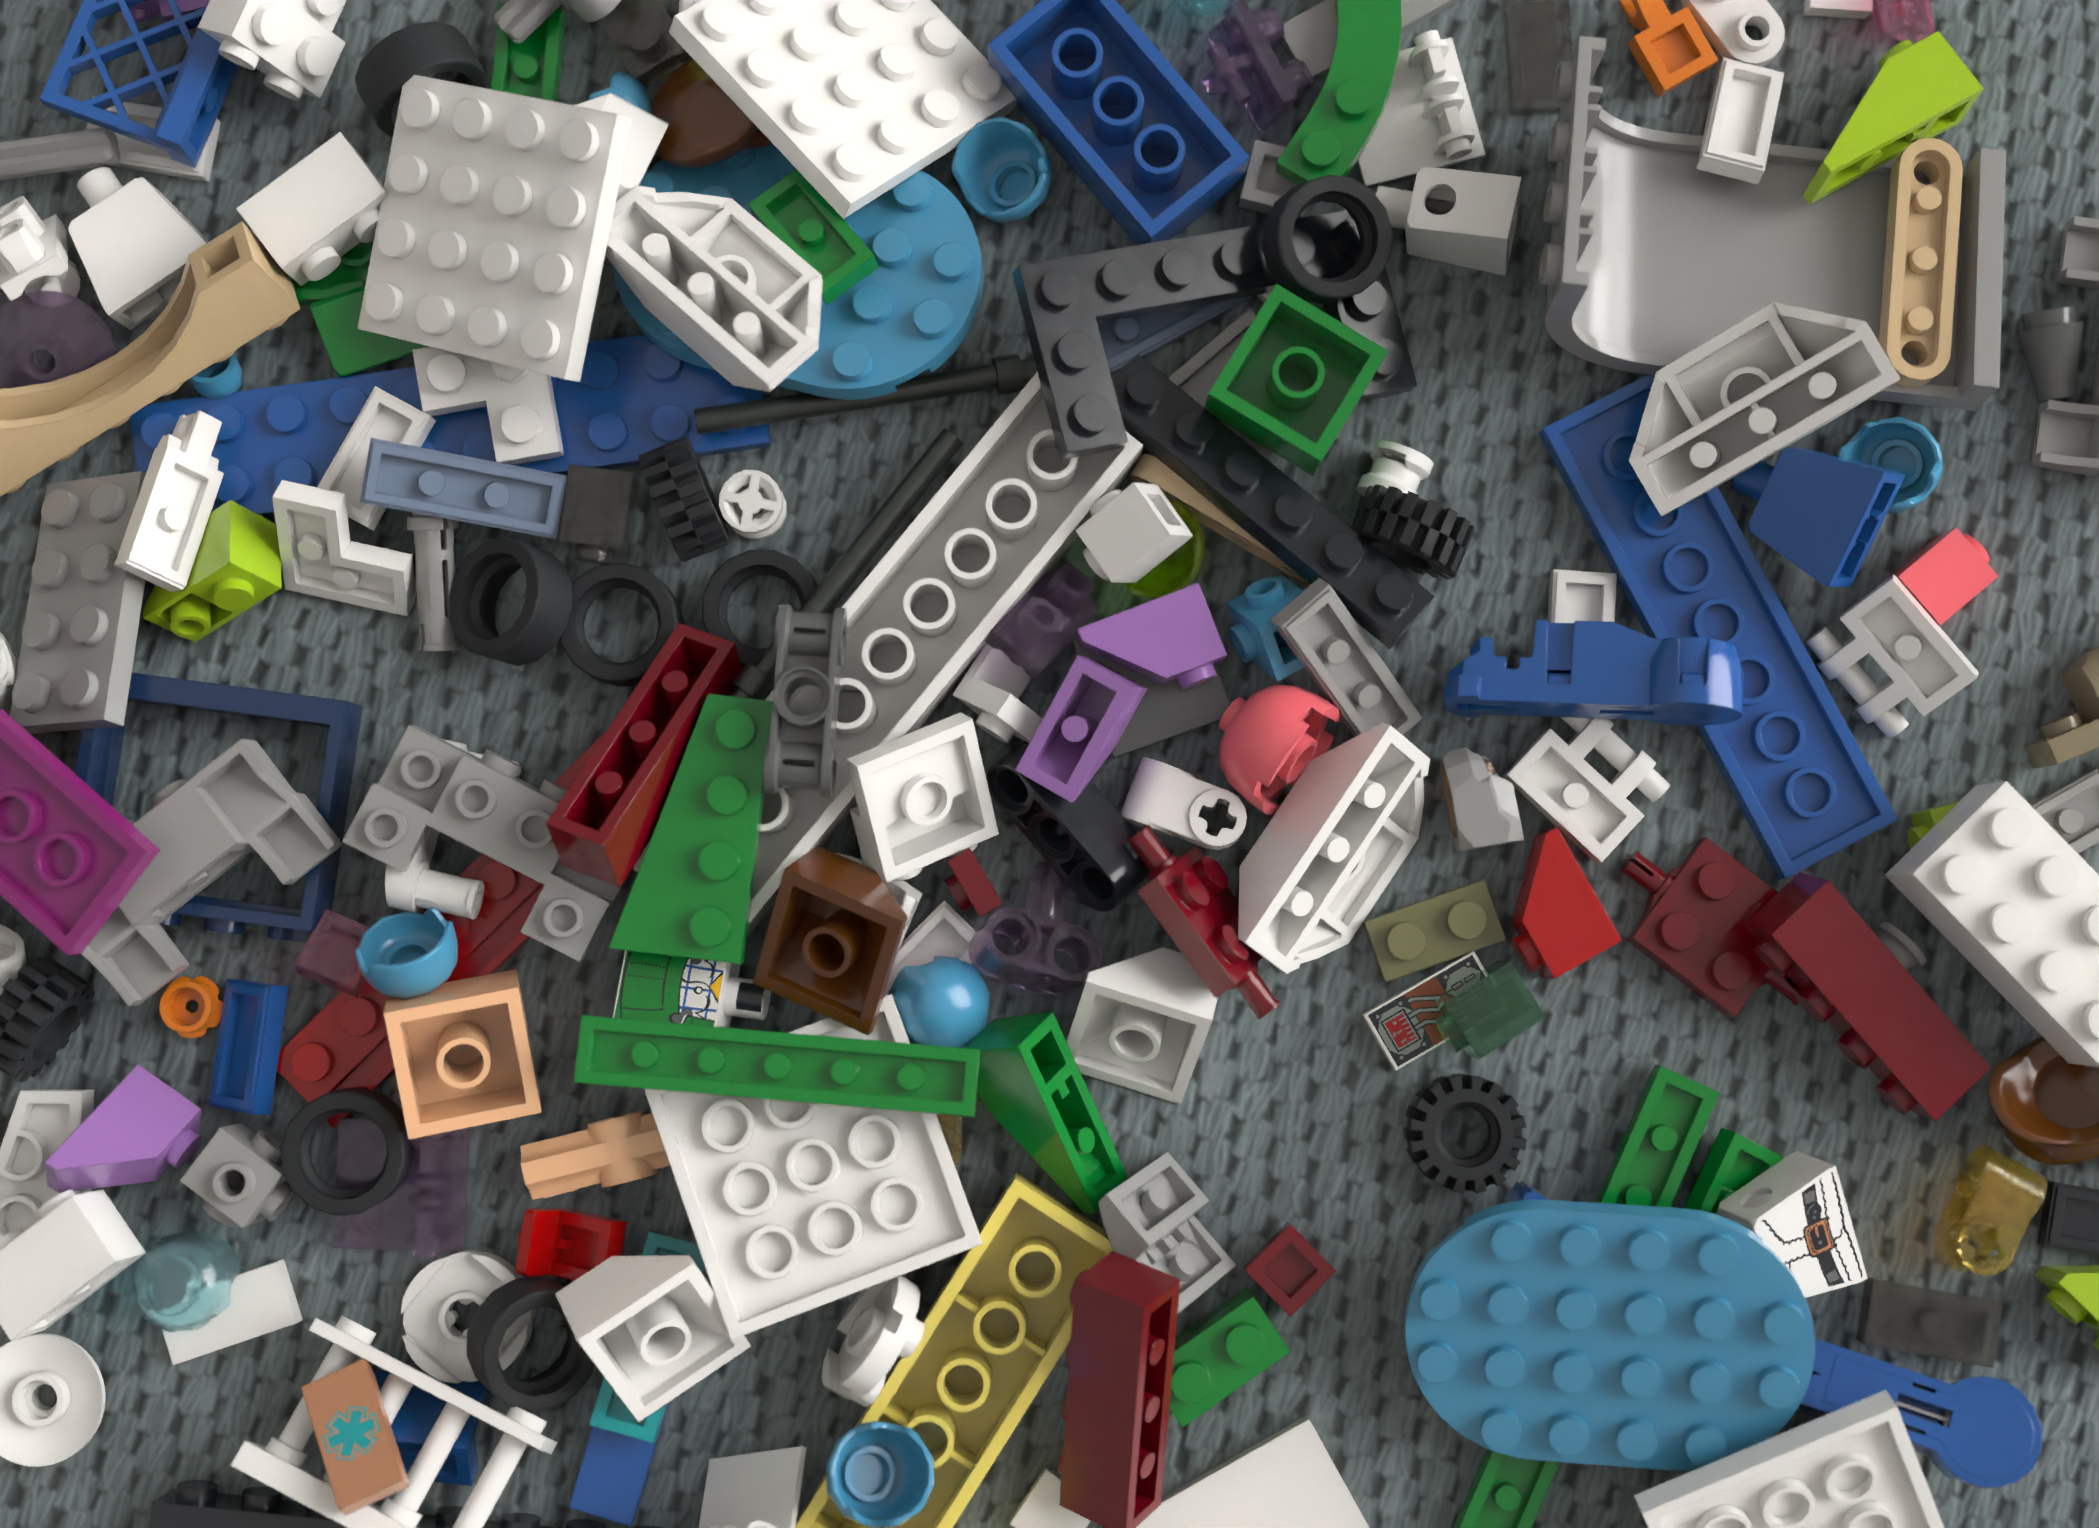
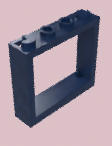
[75,673,363,943]

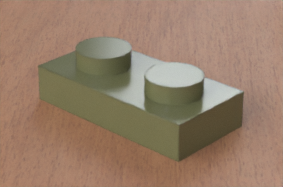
[1362,879,1506,982]

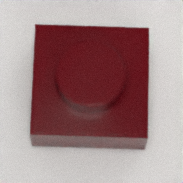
[944,848,1003,917]
[1243,1222,1336,1317]

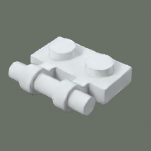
[1806,574,1979,739]
[1502,717,1671,863]

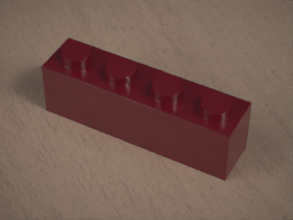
[545,623,742,888]
[1744,872,1991,1122]
[1058,1251,1180,1528]

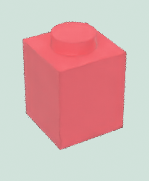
[1879,527,1999,626]

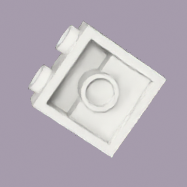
[198,0,346,101]
[846,712,999,883]

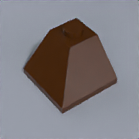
[753,846,908,1036]

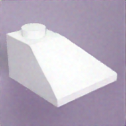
[1066,947,1217,1104]
[555,1255,751,1422]

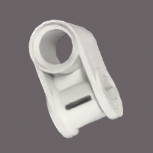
[1120,757,1247,850]

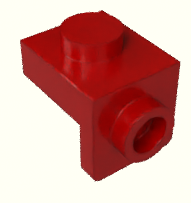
[515,1207,627,1281]

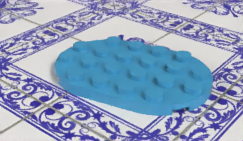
[612,144,984,400]
[1405,1199,1815,1471]

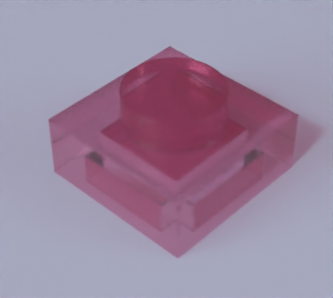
[1872,0,1935,44]
[295,909,370,998]

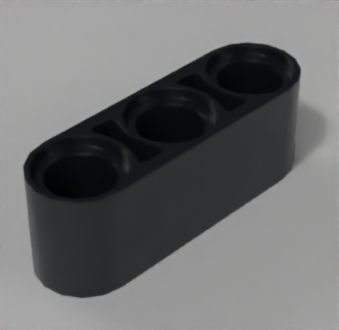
[986,741,1150,912]

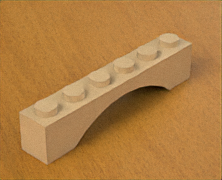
[0,222,300,497]

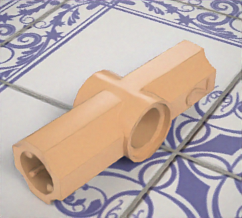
[520,1110,671,1200]

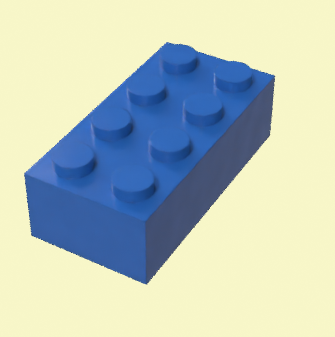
[987,0,1250,245]

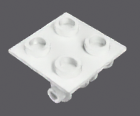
[1357,30,1486,187]
[698,1446,806,1528]

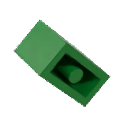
[1169,1287,1291,1428]

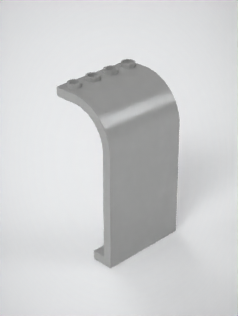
[1539,36,2006,411]

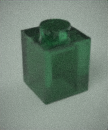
[1434,960,1546,1059]

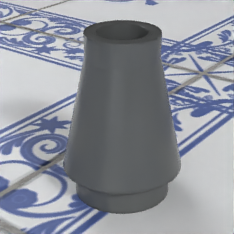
[2017,306,2084,401]

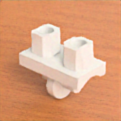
[0,196,80,308]

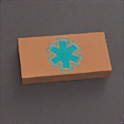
[301,1359,410,1515]

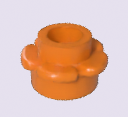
[159,976,223,1039]

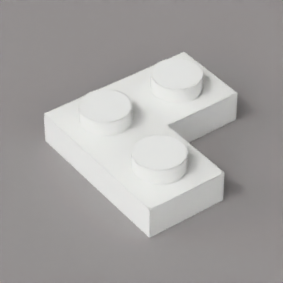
[412,347,564,465]
[272,480,416,616]

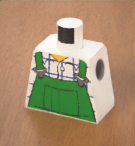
[613,950,771,1028]

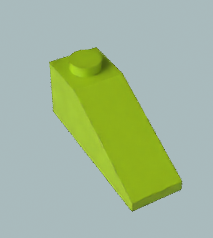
[1803,31,1984,205]

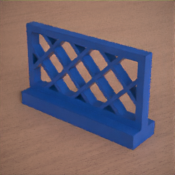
[40,0,239,168]

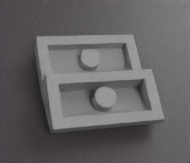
[1098,1152,1236,1315]

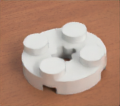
[401,1249,536,1383]
[822,1275,925,1407]

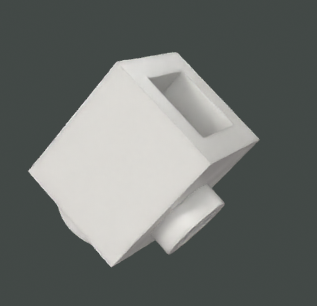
[1075,482,1193,583]

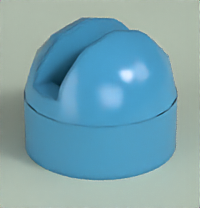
[189,353,242,400]

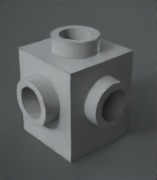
[180,1123,295,1228]

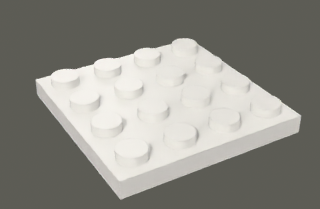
[669,0,1016,219]
[357,75,632,382]
[644,994,983,1340]
[1634,1390,1944,1528]

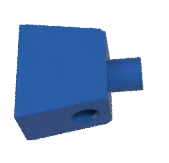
[1733,446,1906,587]

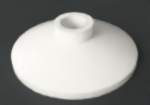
[0,1333,106,1467]

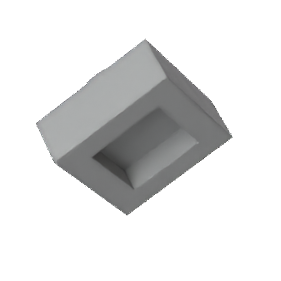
[1238,139,1302,218]

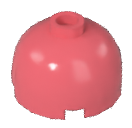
[1219,684,1341,815]

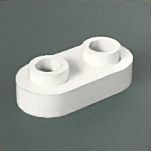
[1681,0,1785,67]

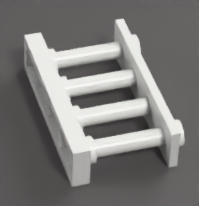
[230,1315,558,1528]

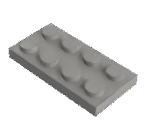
[10,471,146,734]

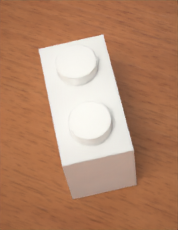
[236,132,388,286]
[0,1189,146,1340]

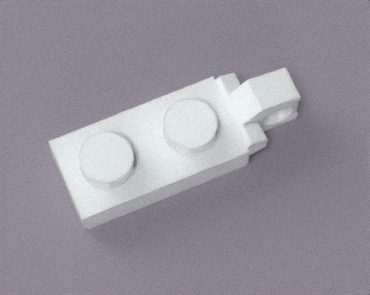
[114,410,224,592]

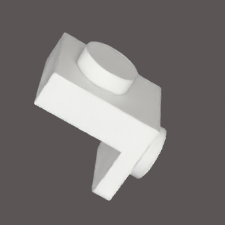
[953,644,1043,743]

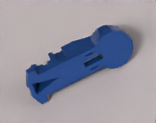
[1443,620,1744,726]
[1798,1338,2042,1489]

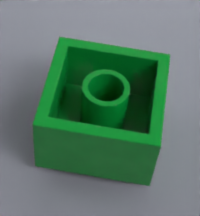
[1205,284,1388,476]

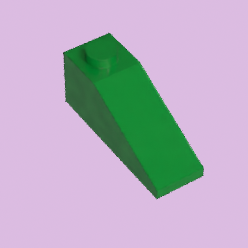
[964,1012,1128,1214]

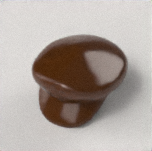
[651,59,773,169]
[1987,1036,2099,1165]

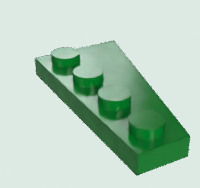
[609,694,773,964]

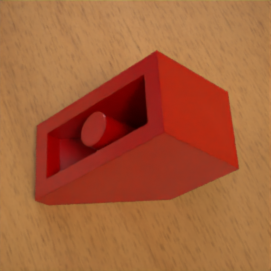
[1511,827,1622,979]

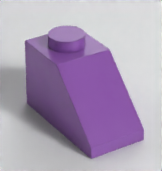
[1077,583,1227,689]
[1015,655,1147,802]
[45,1064,202,1193]

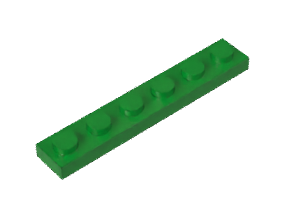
[574,1015,981,1118]

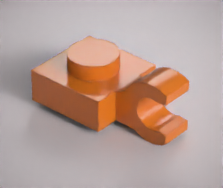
[1618,0,1718,98]

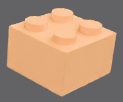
[384,969,542,1139]

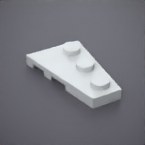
[0,1089,94,1237]

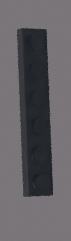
[1112,354,1435,650]

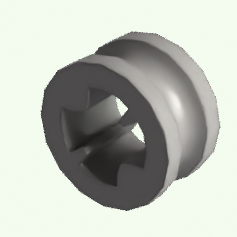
[1876,922,1926,971]

